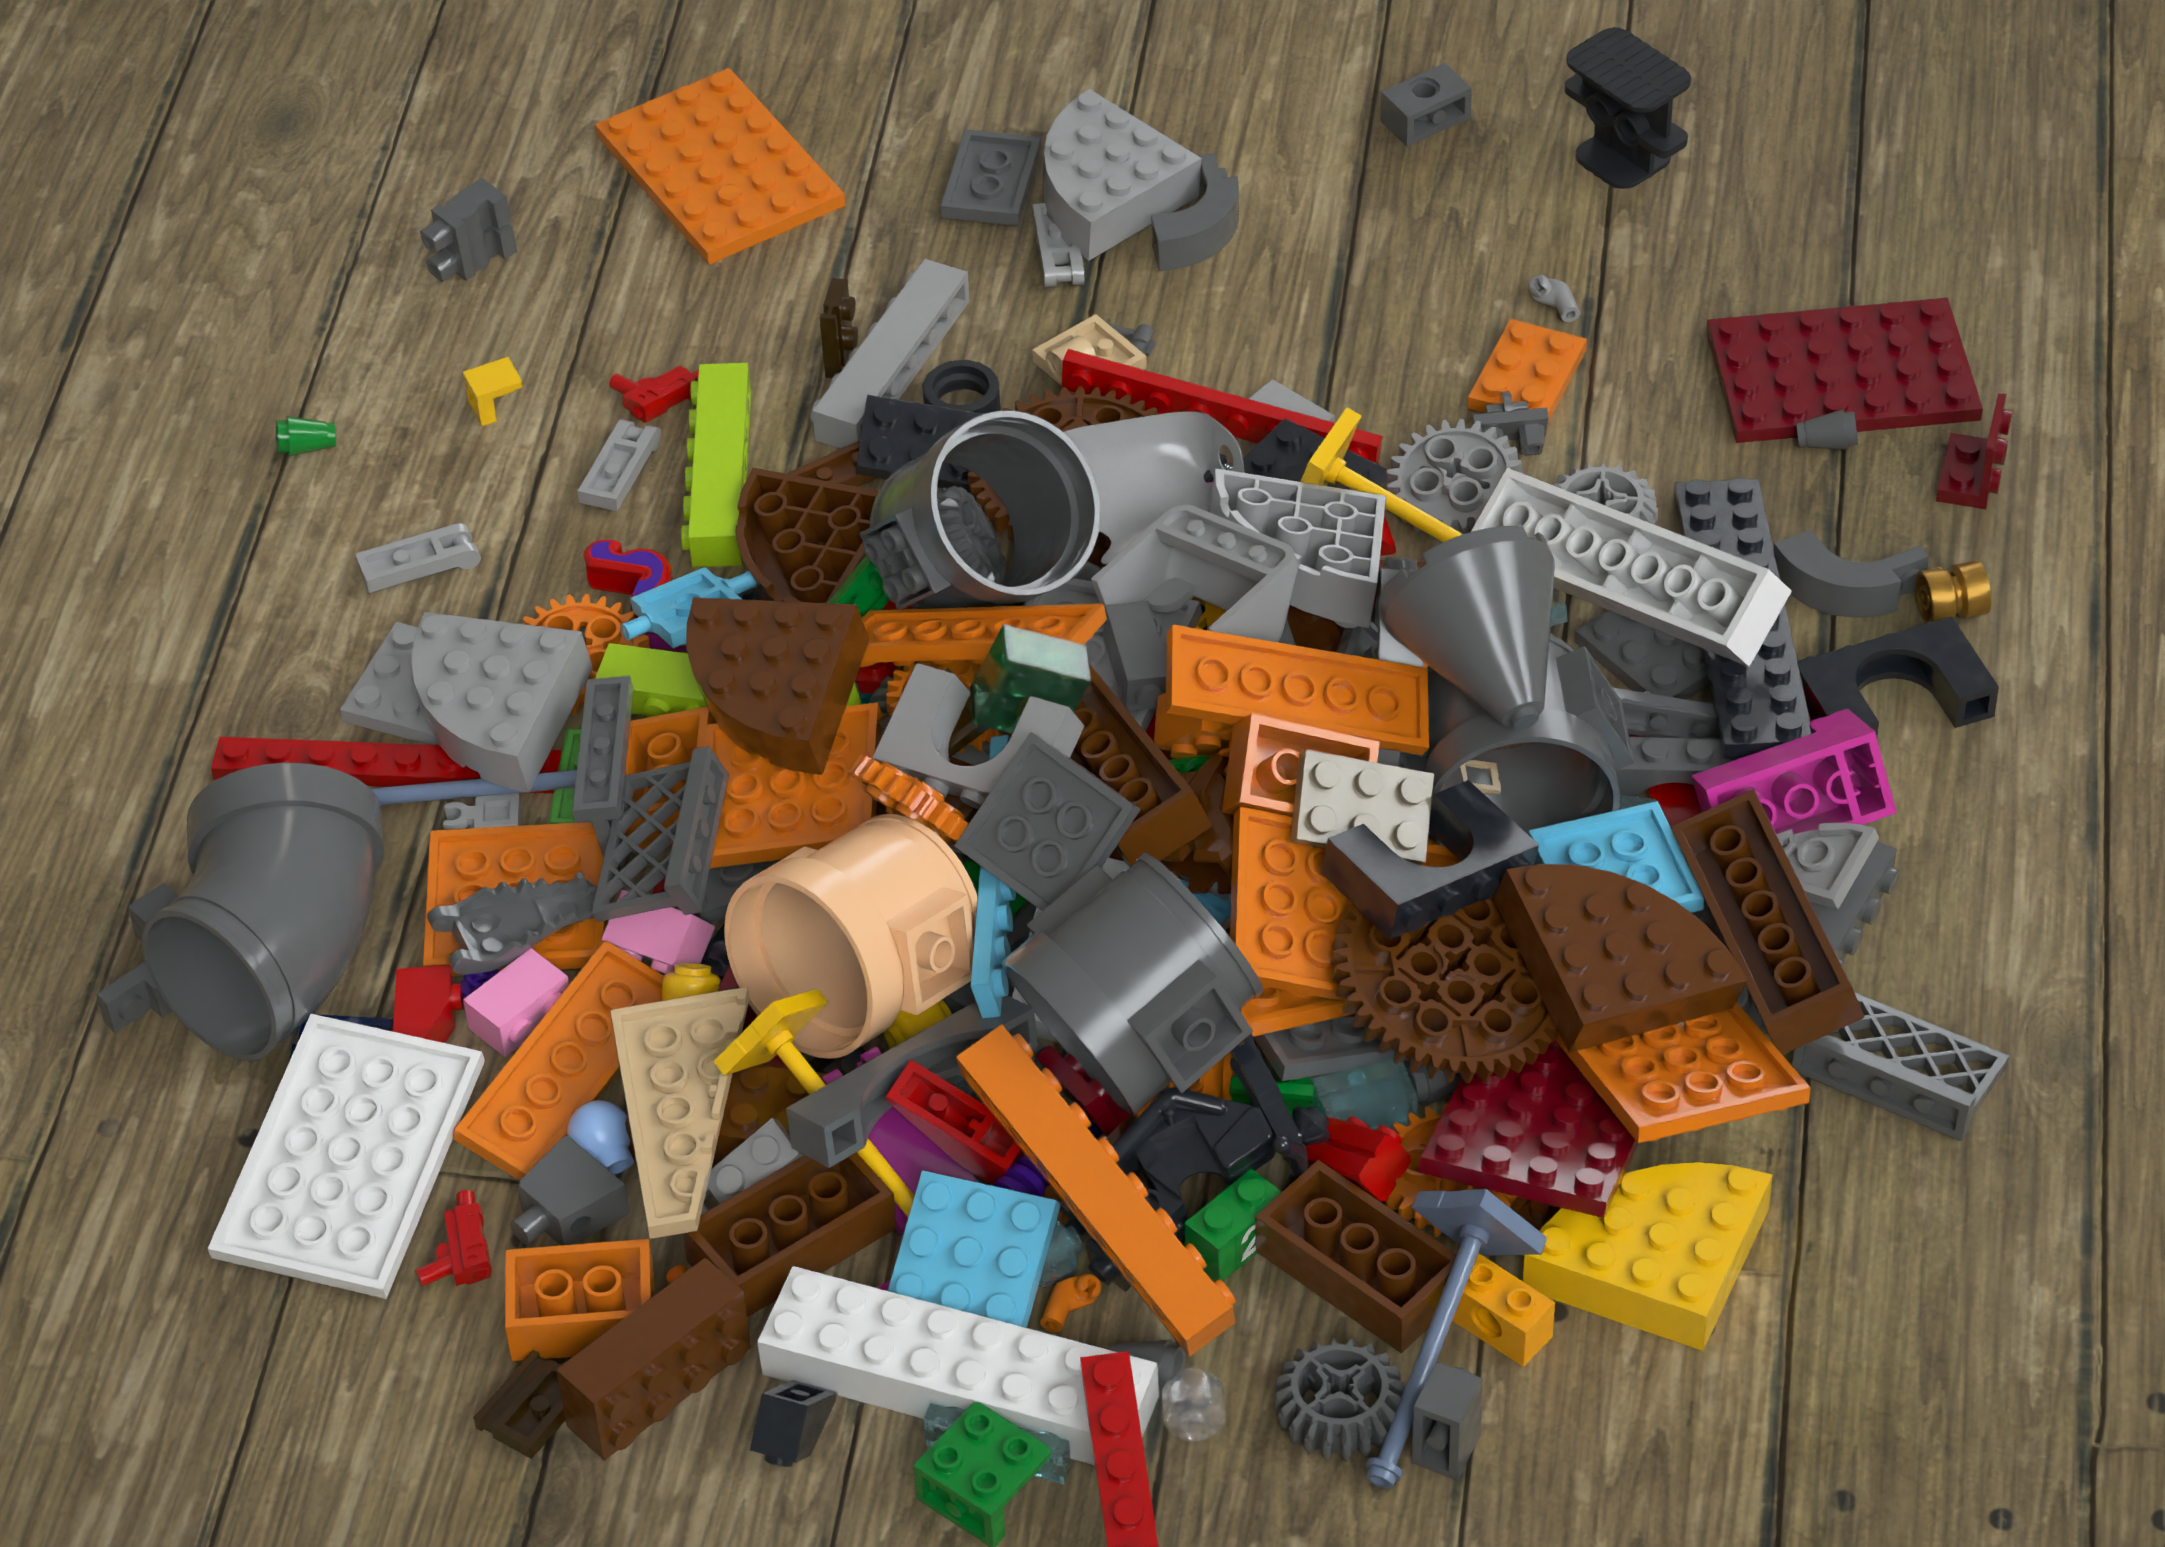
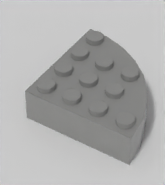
[1042,89,1202,261]
[1208,468,1386,628]
[411,612,593,793]

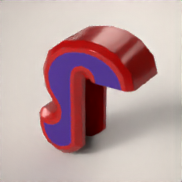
[583,539,673,619]

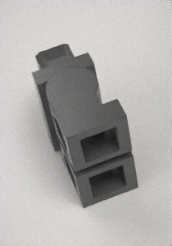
[420,177,517,282]

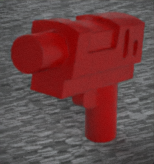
[609,365,699,423]
[415,1190,492,1287]

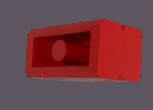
[1306,1116,1412,1202]

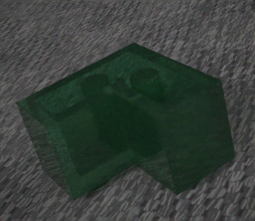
[969,624,1091,734]

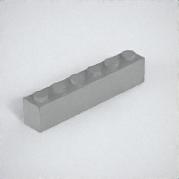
[810,259,970,449]

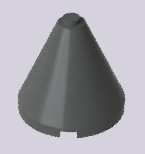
[1378,526,1555,729]

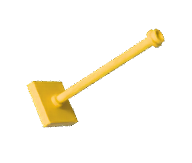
[1300,407,1463,542]
[713,988,915,1218]

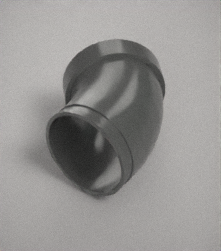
[142,763,384,1061]

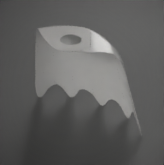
[1063,412,1245,564]

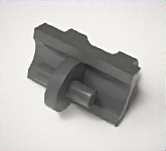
[1472,391,1549,456]

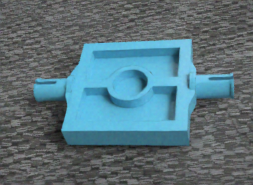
[621,567,757,648]

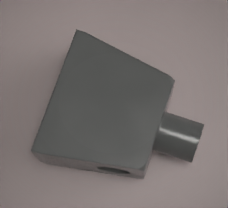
[510,1135,630,1246]

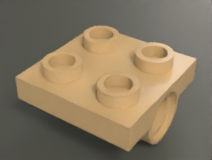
[1032,314,1147,394]

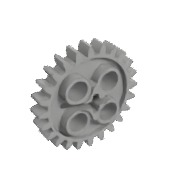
[1387,419,1523,539]

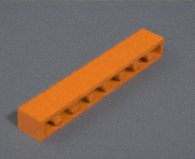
[956,1024,1236,1357]

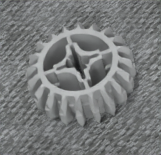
[1551,461,1658,525]

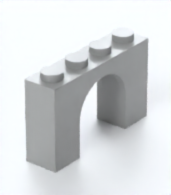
[872,663,1084,809]

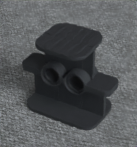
[1565,27,1691,189]

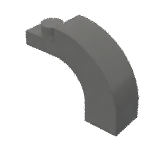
[1151,153,1239,271]
[1773,530,1929,617]
[96,883,178,1033]

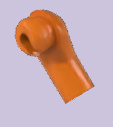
[1040,1273,1102,1333]

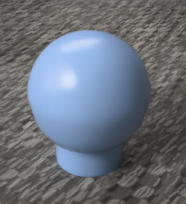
[567,1100,634,1176]

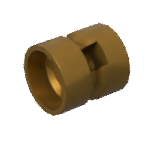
[1915,560,1991,623]

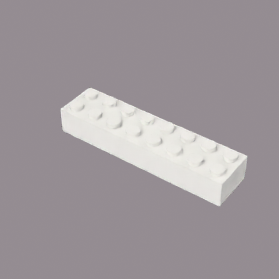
[1471,468,1792,667]
[757,1266,1159,1465]

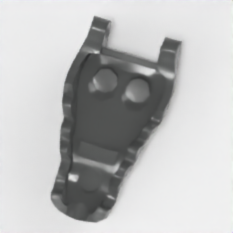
[427,872,597,974]

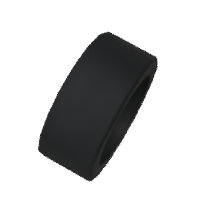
[922,360,1001,414]

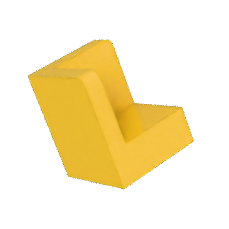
[463,357,522,426]

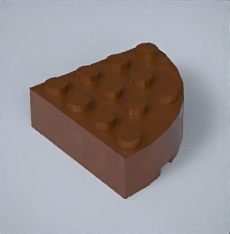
[736,468,879,603]
[686,597,869,775]
[1493,864,1748,1053]

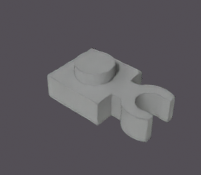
[443,793,522,830]

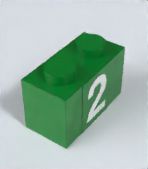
[1184,1169,1282,1281]

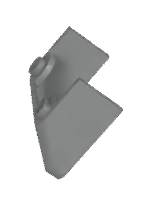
[1091,505,1298,642]

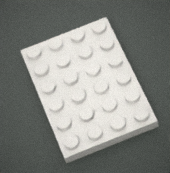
[208,1014,485,1299]

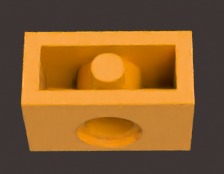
[1452,1253,1555,1367]

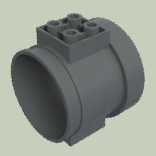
[859,411,1101,610]
[1401,635,1634,842]
[1001,853,1263,1116]

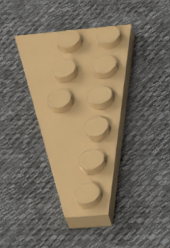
[610,987,749,1239]

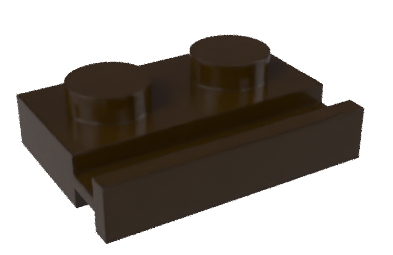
[819,278,858,378]
[474,1350,565,1459]

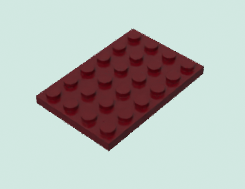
[1706,297,1983,443]
[1419,1028,1639,1218]

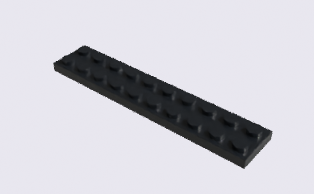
[1674,478,1812,758]

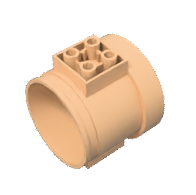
[724,814,978,1059]

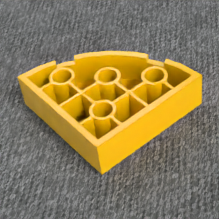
[1523,1162,1773,1351]

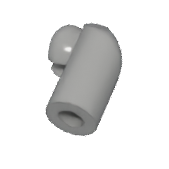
[1528,275,1580,323]

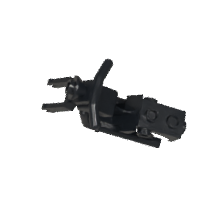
[1059,1034,1330,1292]

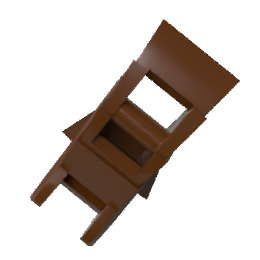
[1109,754,1234,894]

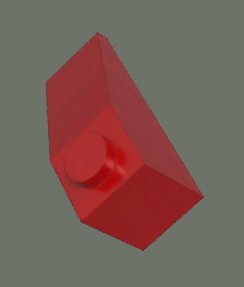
[393,965,464,1043]
[885,1060,1024,1185]

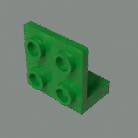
[913,1402,1051,1547]

